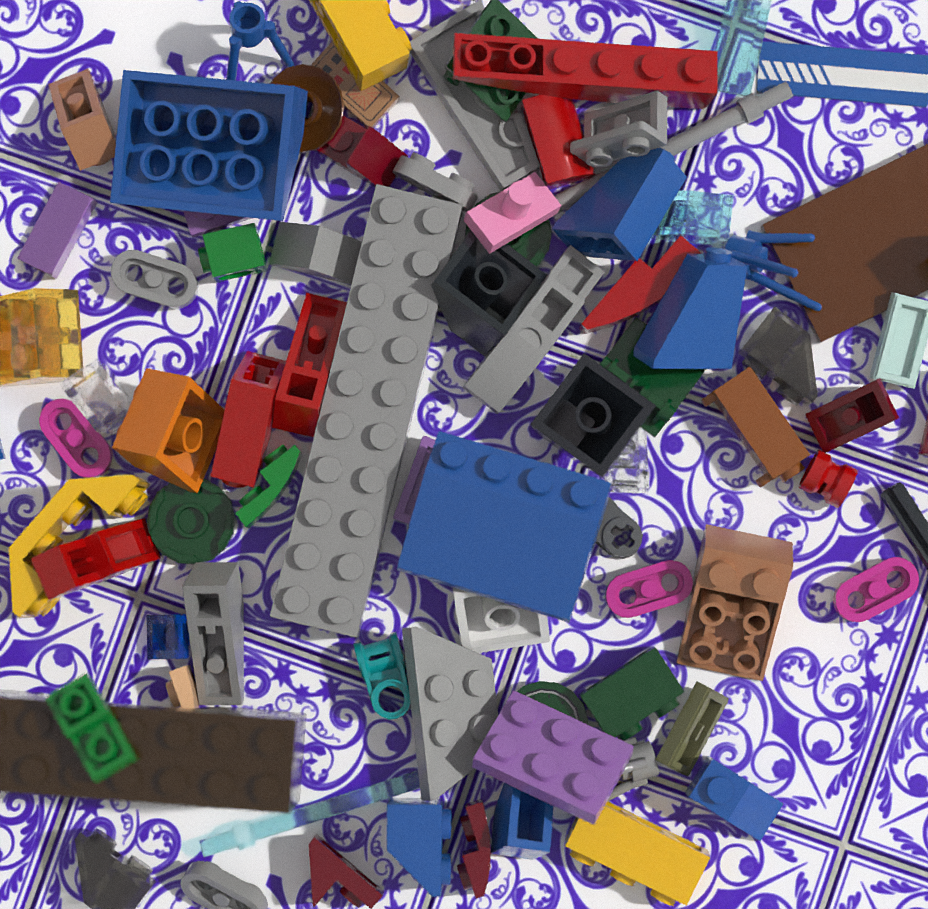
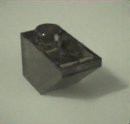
[738,307,818,406]
[75,828,157,909]

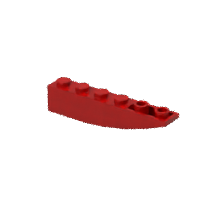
[453,33,718,109]

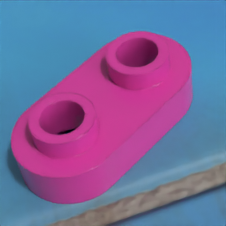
[39,399,113,478]
[833,557,919,622]
[605,560,693,618]

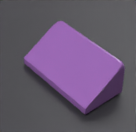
[17,182,97,279]

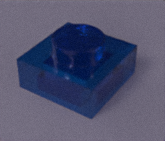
[146,614,190,659]

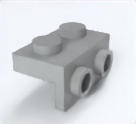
[570,90,667,168]

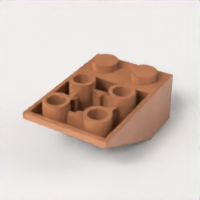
[677,524,794,681]

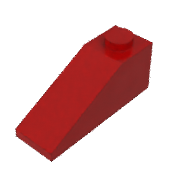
[272,293,347,438]

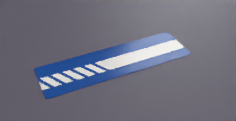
[757,41,928,107]

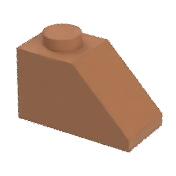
[48,68,116,171]

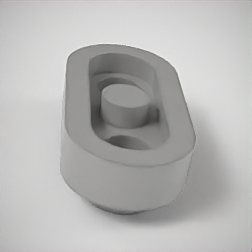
[392,152,478,212]
[111,250,198,309]
[181,861,268,909]

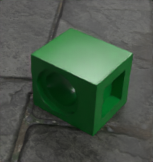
[198,223,268,283]

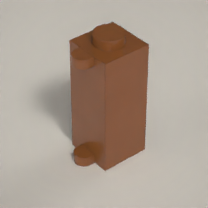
[701,367,810,488]

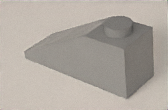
[182,562,244,705]

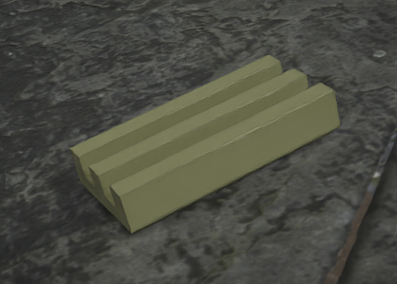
[655,681,729,777]

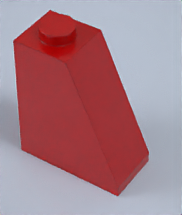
[211,351,286,488]

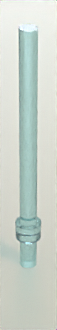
[199,770,420,857]

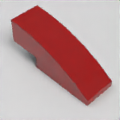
[579,235,702,334]
[31,518,161,600]

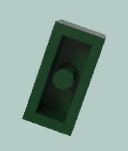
[579,646,684,741]

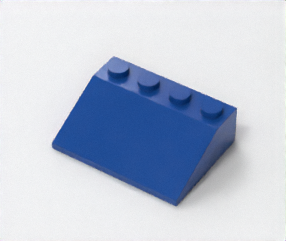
[110,70,308,221]
[397,431,611,623]

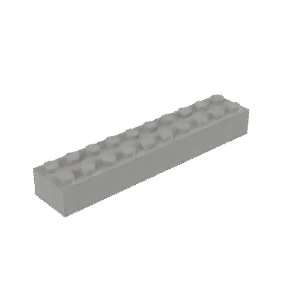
[270,184,463,638]

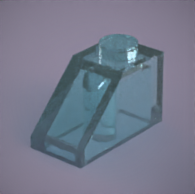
[651,190,734,247]

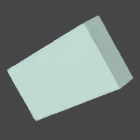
[869,292,928,389]

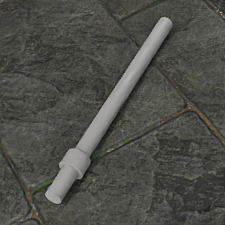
[554,81,793,213]

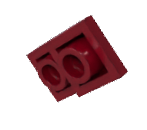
[456,799,491,899]

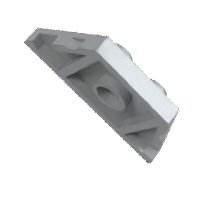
[402,627,498,800]

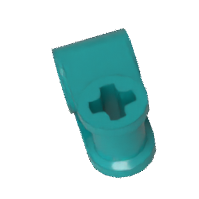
[353,632,411,720]

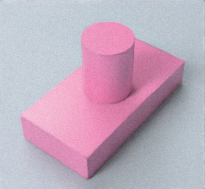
[463,172,562,254]

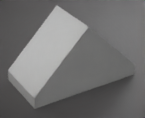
[269,222,362,285]

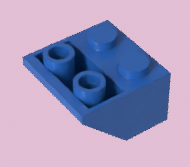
[387,798,451,897]

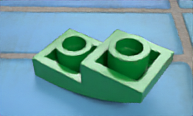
[235,444,303,528]
[45,673,138,783]

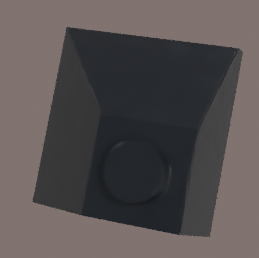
[431,230,547,356]
[530,353,656,478]

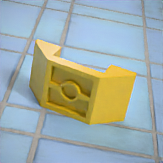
[9,475,150,618]

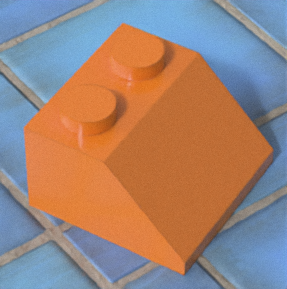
[112,368,224,494]

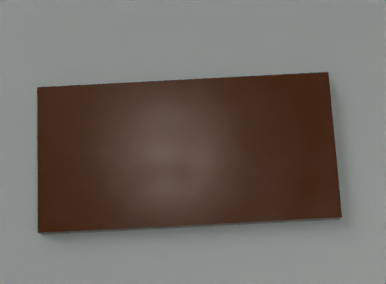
[761,144,928,344]

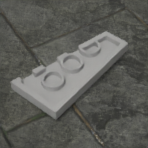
[409,0,540,191]

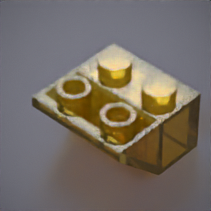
[0,288,84,387]

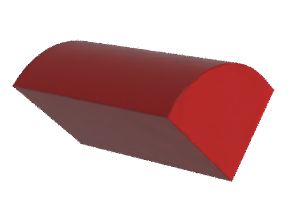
[521,95,596,190]

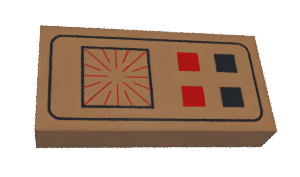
[310,41,400,128]

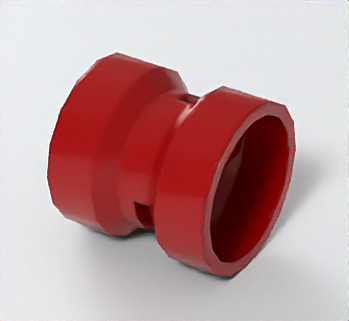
[798,449,858,508]

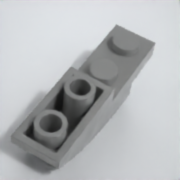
[462,245,605,414]

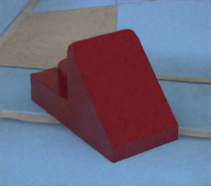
[314,115,408,187]
[805,378,899,453]
[308,834,384,909]

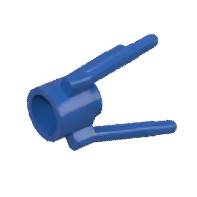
[226,1,294,80]
[725,230,822,312]

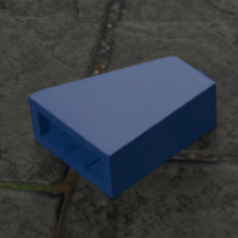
[552,148,687,261]
[633,247,747,369]

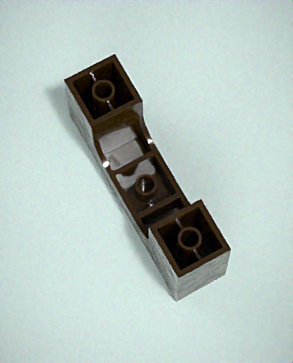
[0,689,307,814]

